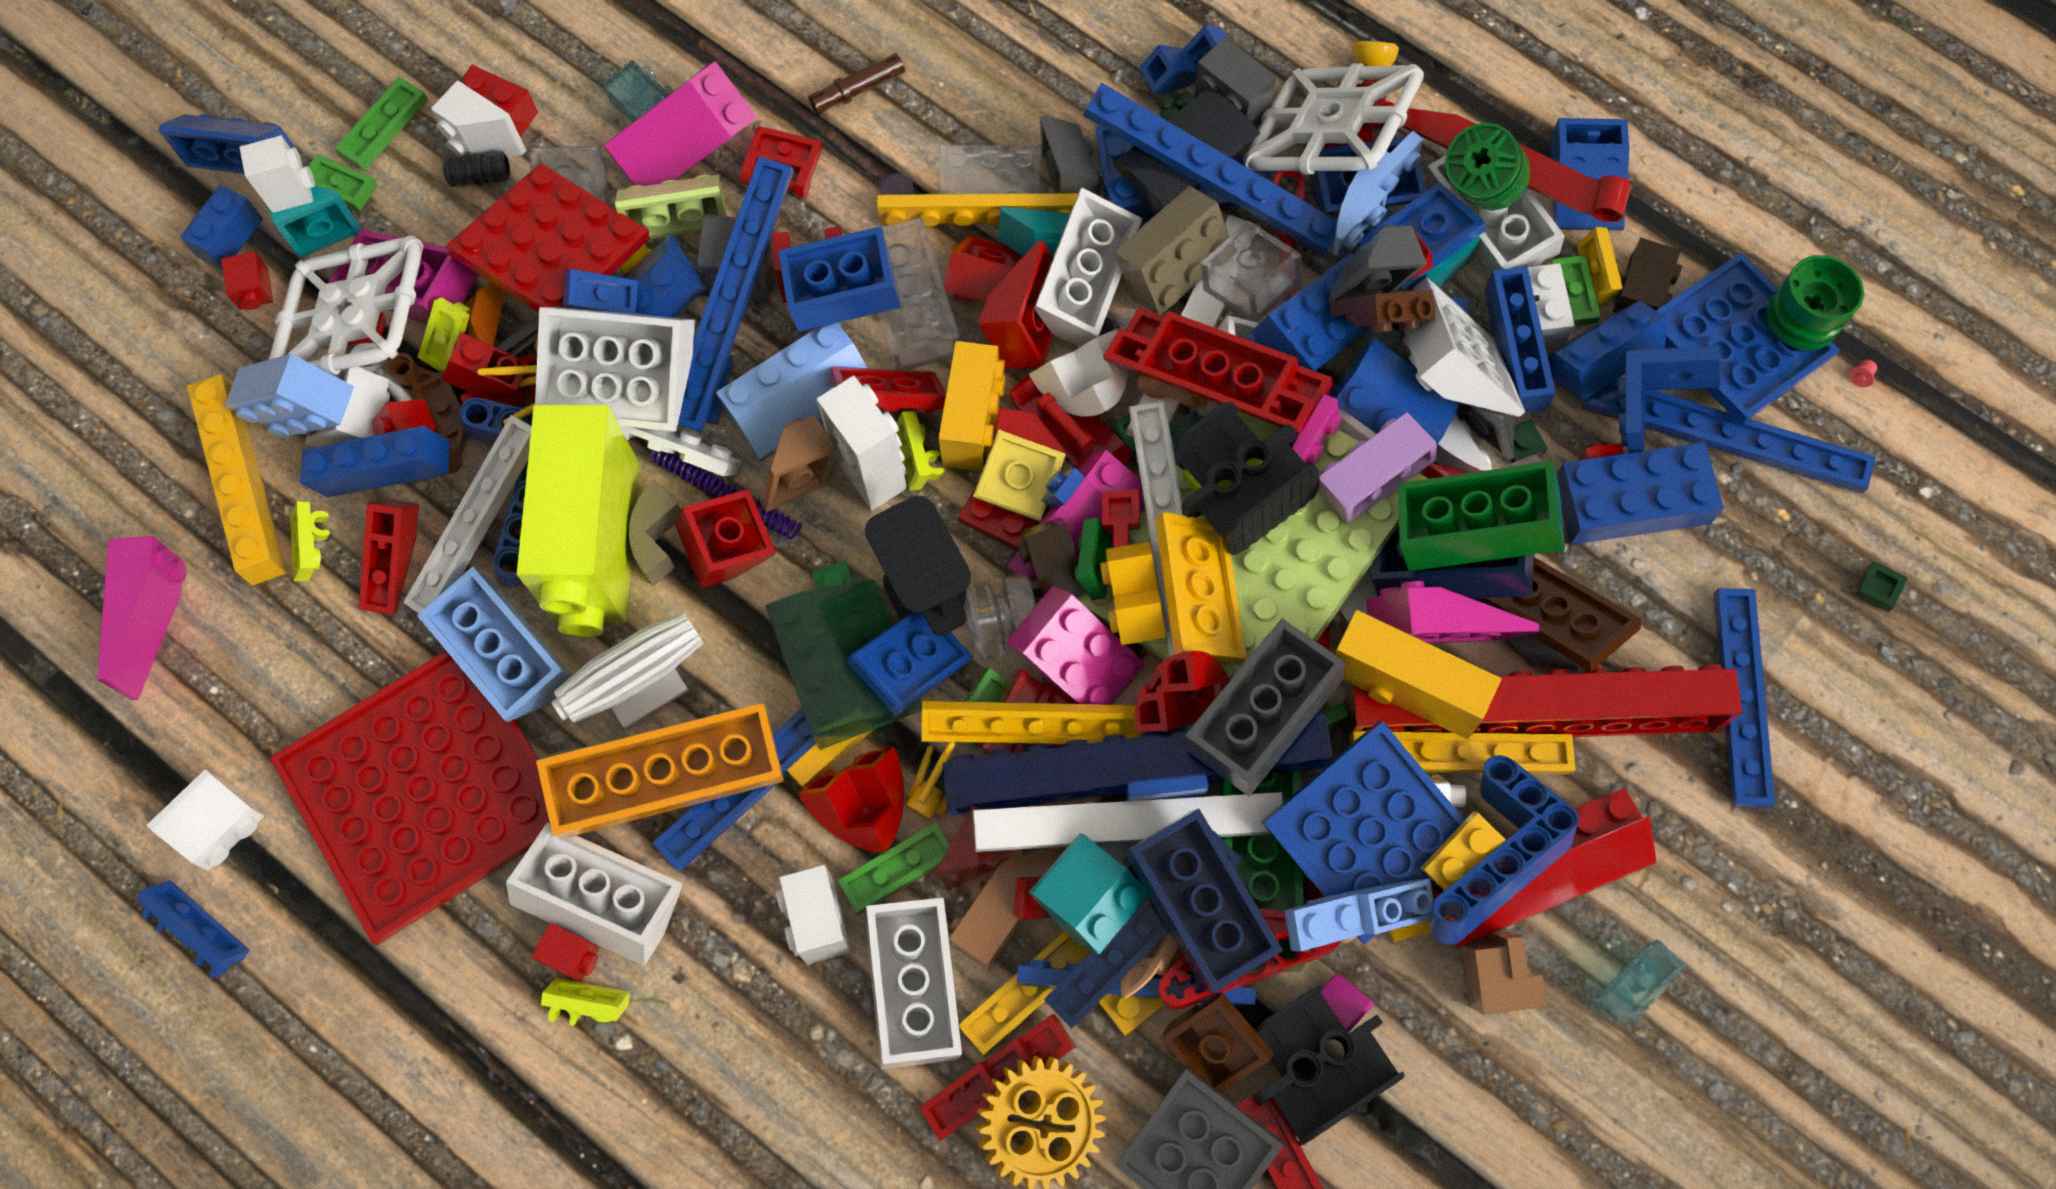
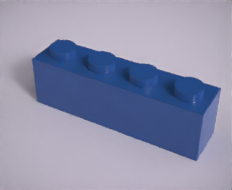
[1484,266,1556,414]
[300,426,450,497]

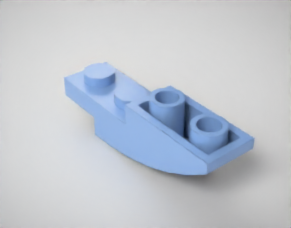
[1333,131,1423,256]
[1284,878,1434,951]

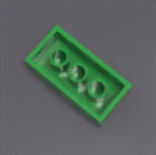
[1398,460,1565,571]

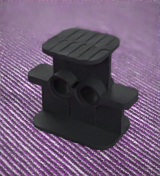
[1175,402,1320,555]
[865,496,971,636]
[1254,985,1405,1146]

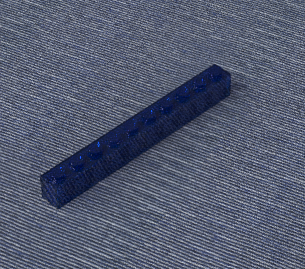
[943,713,1333,816]

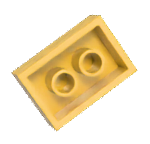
[939,341,1006,472]

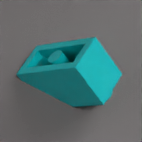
[997,206,1069,258]

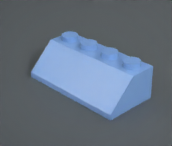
[716,323,867,462]
[417,566,572,722]

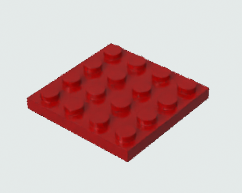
[446,163,650,313]

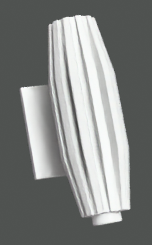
[551,612,703,730]

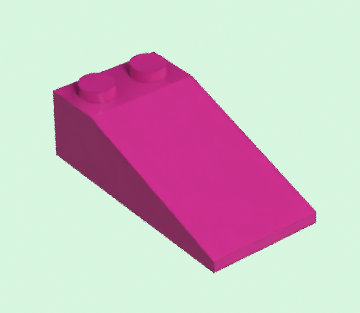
[603,61,757,186]
[328,229,479,324]
[1008,450,1145,598]
[97,536,187,700]
[1366,581,1539,643]

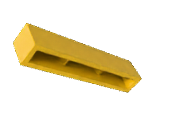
[187,374,287,586]

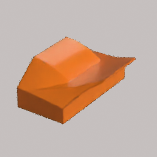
[463,283,506,346]

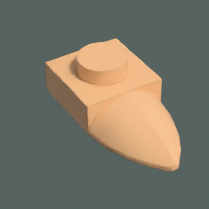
[1120,932,1179,999]

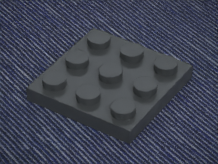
[1115,1067,1285,1189]

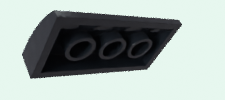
[1113,87,1261,216]

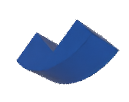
[1139,25,1228,93]

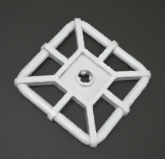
[1243,63,1424,174]
[269,235,423,375]

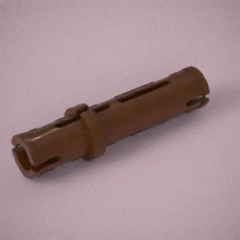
[808,53,905,115]

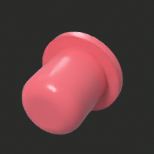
[1849,360,1877,387]

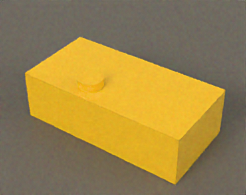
[1335,610,1502,739]

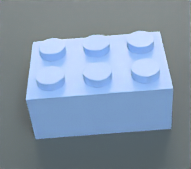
[224,354,354,438]

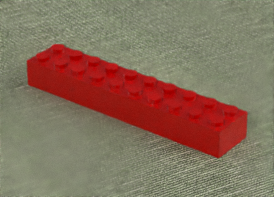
[1343,664,1743,745]

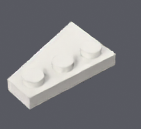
[620,426,742,476]

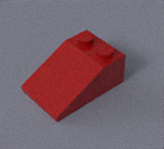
[979,241,1053,369]

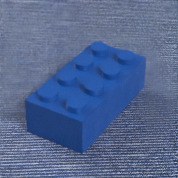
[1247,253,1370,372]
[1556,442,1724,545]

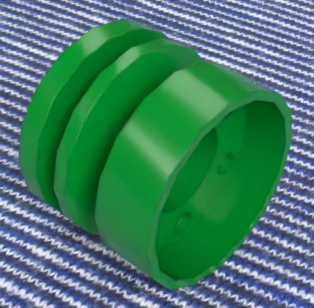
[1445,122,1531,211]
[1766,255,1865,350]

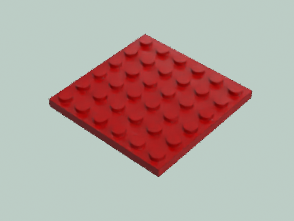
[269,650,550,946]

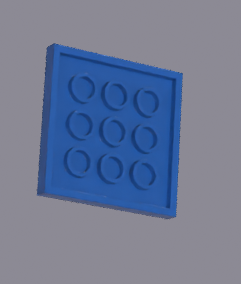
[1656,252,1840,425]
[1261,721,1465,944]

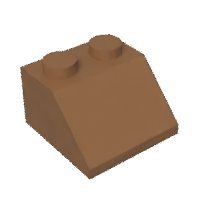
[762,415,837,512]

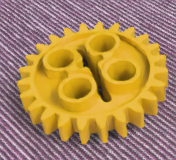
[976,1056,1106,1189]

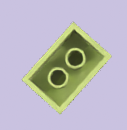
[615,175,727,239]

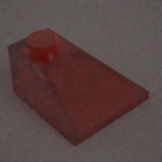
[935,805,1014,891]

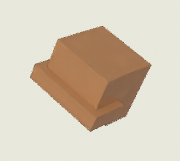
[1461,931,1547,1015]

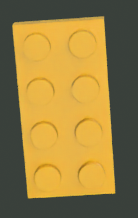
[1155,512,1247,665]

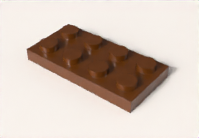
[1474,557,1641,672]

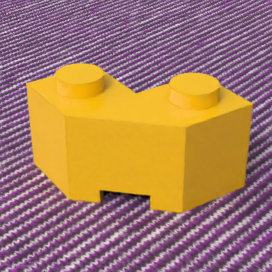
[1100,541,1167,645]

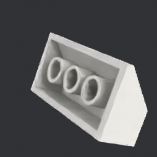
[1034,188,1142,348]
[506,822,682,966]

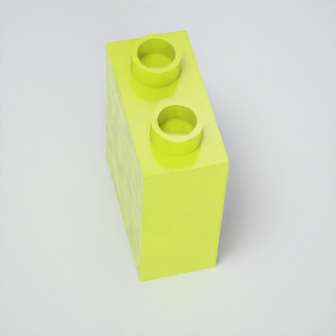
[517,405,639,638]

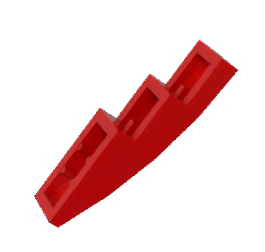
[918,1014,1076,1141]

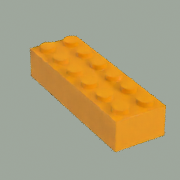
[536,703,784,839]

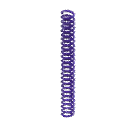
[650,450,802,540]

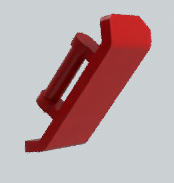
[1008,369,1133,471]

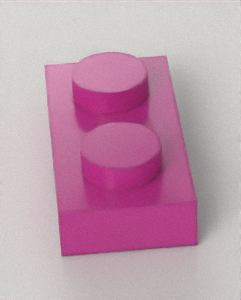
[1292,394,1342,466]

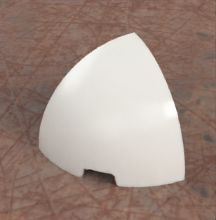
[1029,329,1128,417]

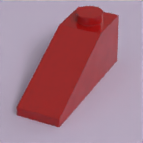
[359,498,419,615]

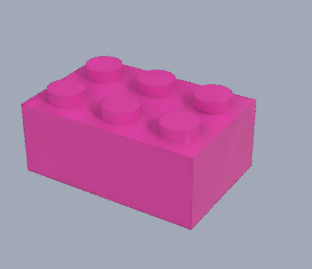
[1005,585,1145,705]

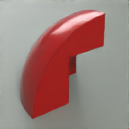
[1135,651,1230,732]
[798,746,904,852]

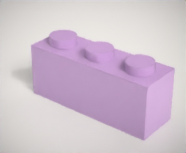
[1319,412,1437,524]

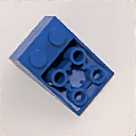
[1549,118,1630,231]

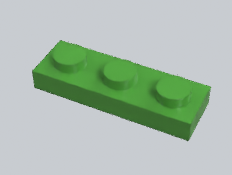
[334,77,428,171]
[837,822,956,915]

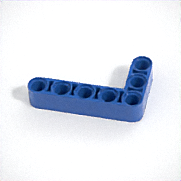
[460,398,533,588]
[1429,755,1579,945]

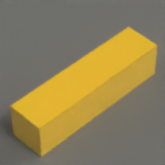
[787,707,874,789]

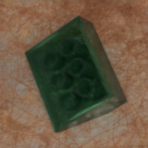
[765,579,922,750]

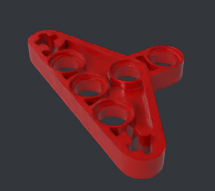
[1158,909,1341,1010]

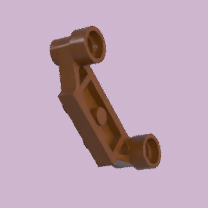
[386,353,468,474]

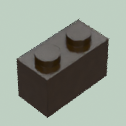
[1612,237,1682,312]
[1017,518,1087,599]

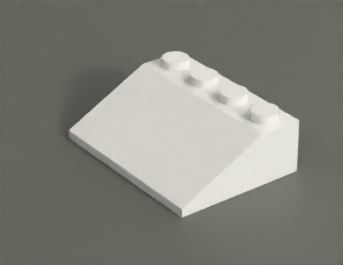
[1403,277,1525,417]
[535,307,695,431]

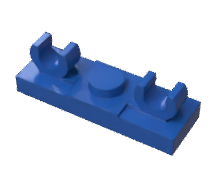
[137,880,249,979]

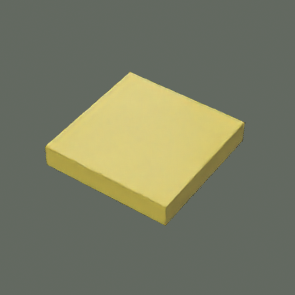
[973,430,1066,522]

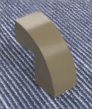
[629,479,681,586]

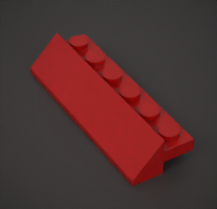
[1103,307,1333,434]
[1431,788,1657,949]

